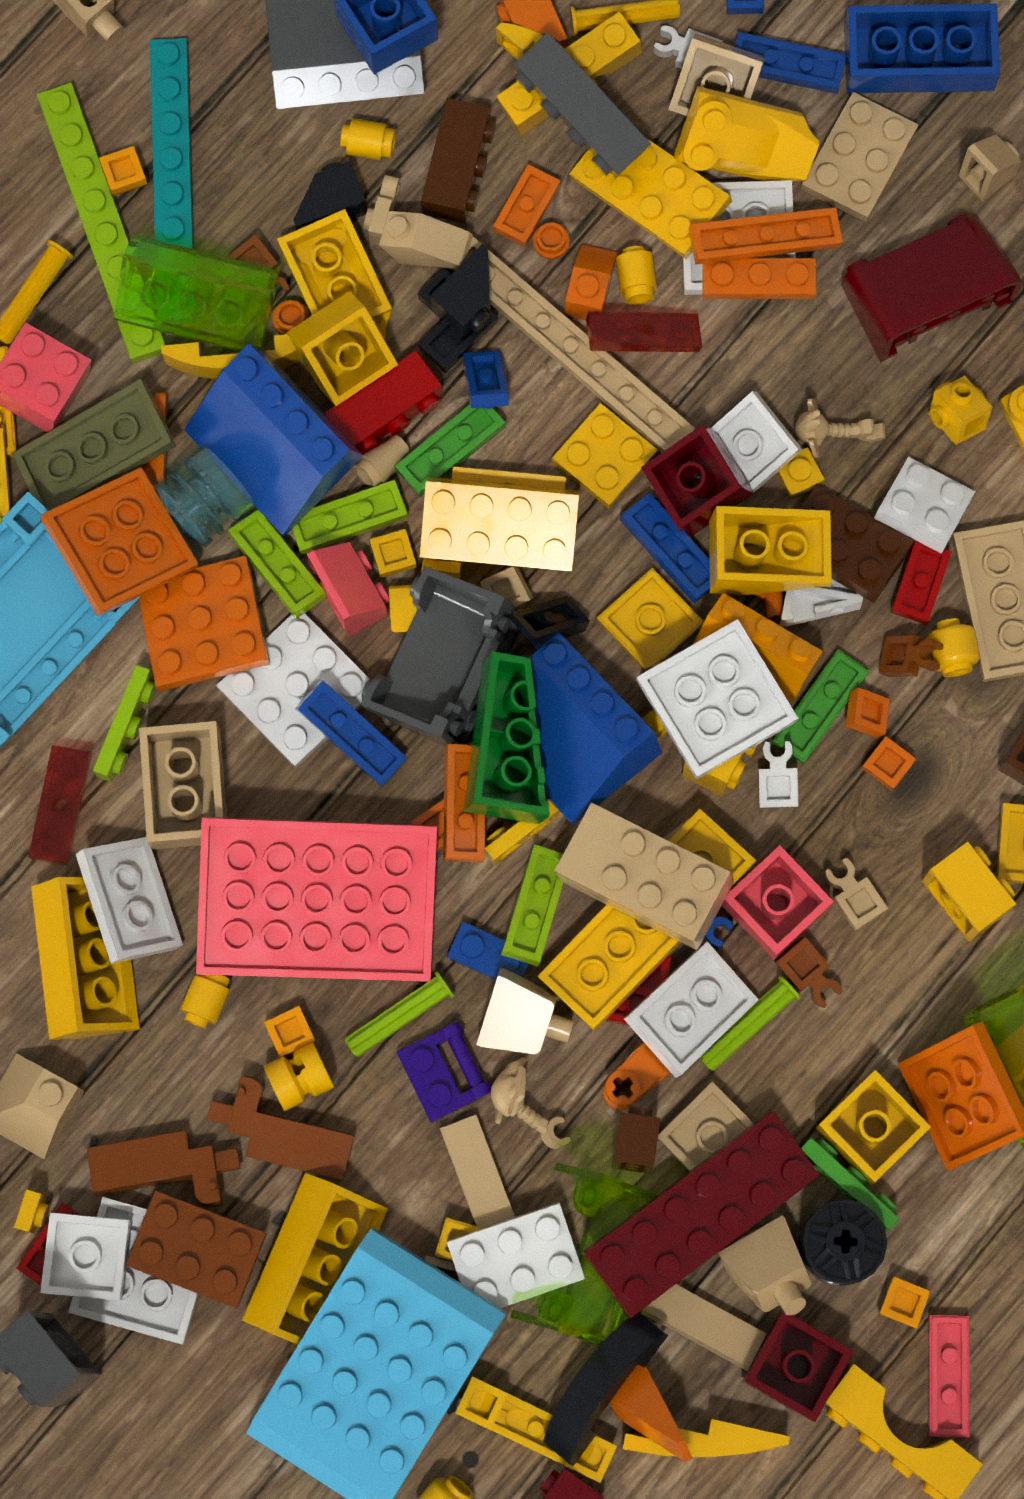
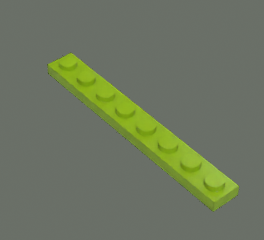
[37,82,165,364]

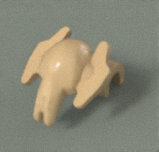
[794,398,885,458]
[491,1057,571,1149]

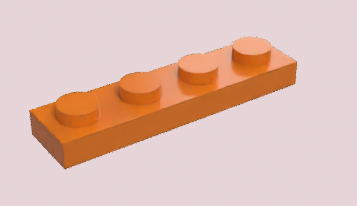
[689,207,843,265]

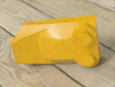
[674,86,819,182]
[277,209,392,339]

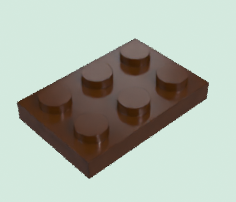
[800,485,915,603]

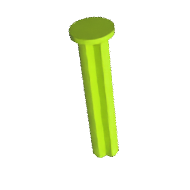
[345,971,455,1057]
[699,975,801,1071]

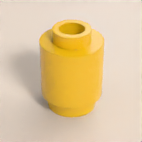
[340,118,396,161]
[616,246,657,304]
[180,975,230,1029]

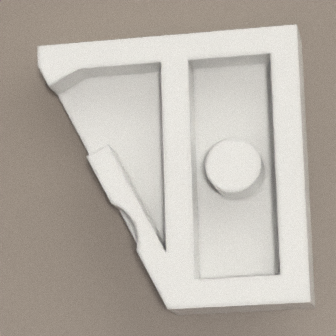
[780,579,863,627]

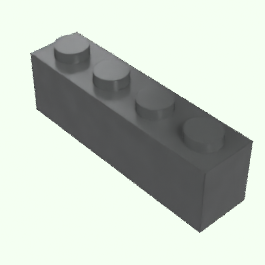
[514,32,651,178]

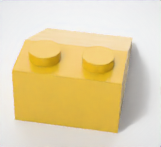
[709,506,832,595]

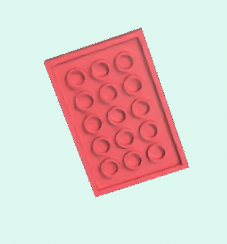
[196,817,437,982]

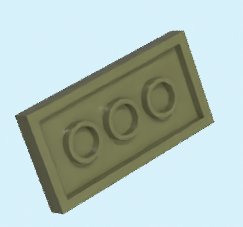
[12,379,176,511]

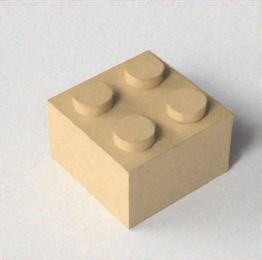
[668,34,766,116]

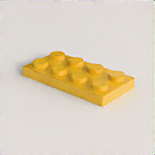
[569,137,732,259]

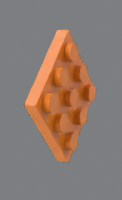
[40,467,198,617]
[139,555,270,692]
[898,1021,1024,1172]

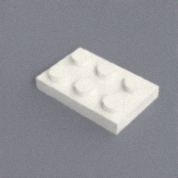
[76,837,183,964]
[624,942,759,1078]
[446,1202,585,1308]

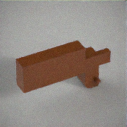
[207,1075,355,1180]
[87,1130,241,1208]

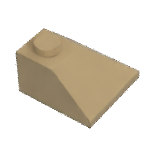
[0,1053,85,1160]

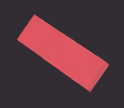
[928,1315,970,1438]

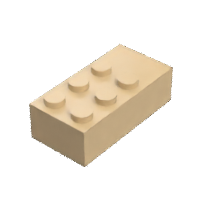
[554,803,734,951]

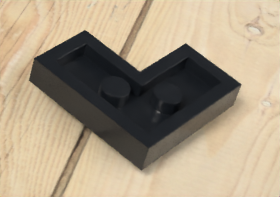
[418,268,498,374]

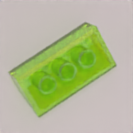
[113,234,280,351]

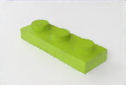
[292,480,408,555]
[228,510,326,619]
[93,665,156,783]
[501,844,563,967]

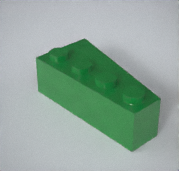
[464,651,550,824]

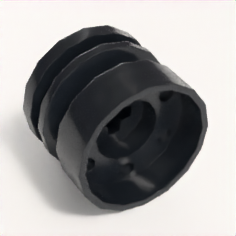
[798,1199,887,1286]

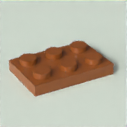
[125,1191,267,1309]

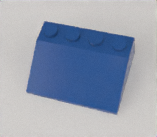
[184,343,364,536]
[529,633,663,825]

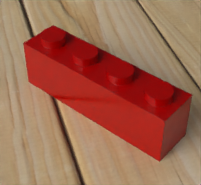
[324,350,443,454]

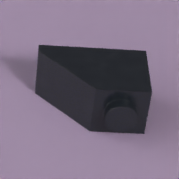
[293,161,367,230]
[431,244,490,338]

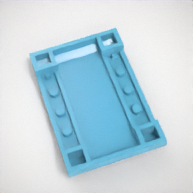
[0,492,141,749]
[246,1228,507,1499]

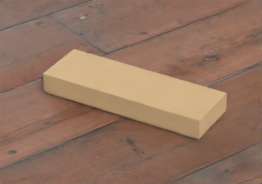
[440,1115,515,1228]
[642,1284,767,1371]

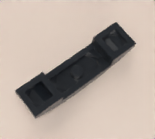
[543,1312,668,1466]

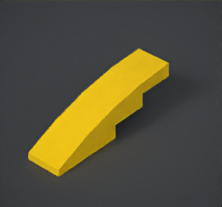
[621,1418,790,1457]

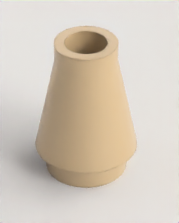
[353,435,409,488]

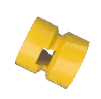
[263,1042,335,1111]

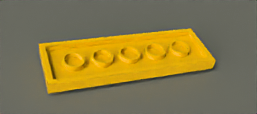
[538,808,757,1032]

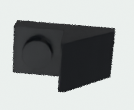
[509,596,590,651]

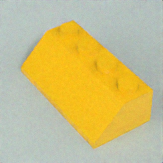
[31,877,140,1040]
[242,1173,388,1345]

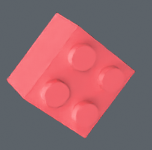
[0,322,92,433]
[721,845,834,960]

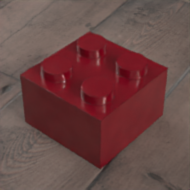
[641,424,754,536]
[742,1311,854,1422]

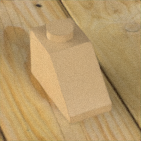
[958,134,1021,202]
[379,211,473,269]

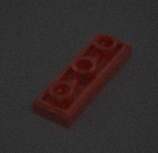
[586,311,702,352]
[28,745,91,866]

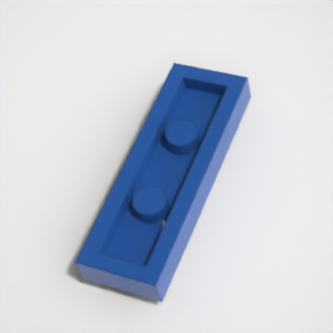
[735,32,847,94]
[620,493,710,604]
[295,680,407,786]

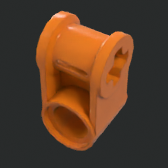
[603,1043,671,1110]

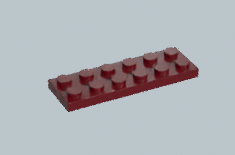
[582,1111,820,1318]

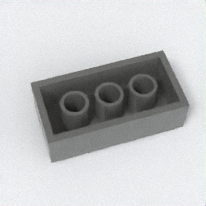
[0,1310,102,1407]

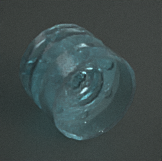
[153,445,255,547]

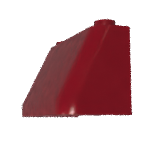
[841,214,1022,362]

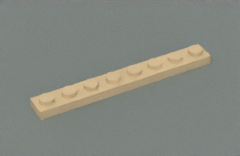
[449,236,695,452]

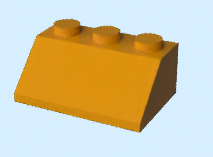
[694,593,824,703]

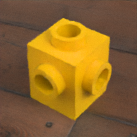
[929,376,993,445]

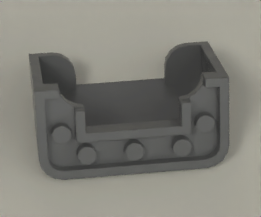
[360,566,519,747]

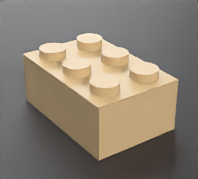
[139,721,227,850]

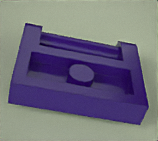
[396,1021,492,1123]

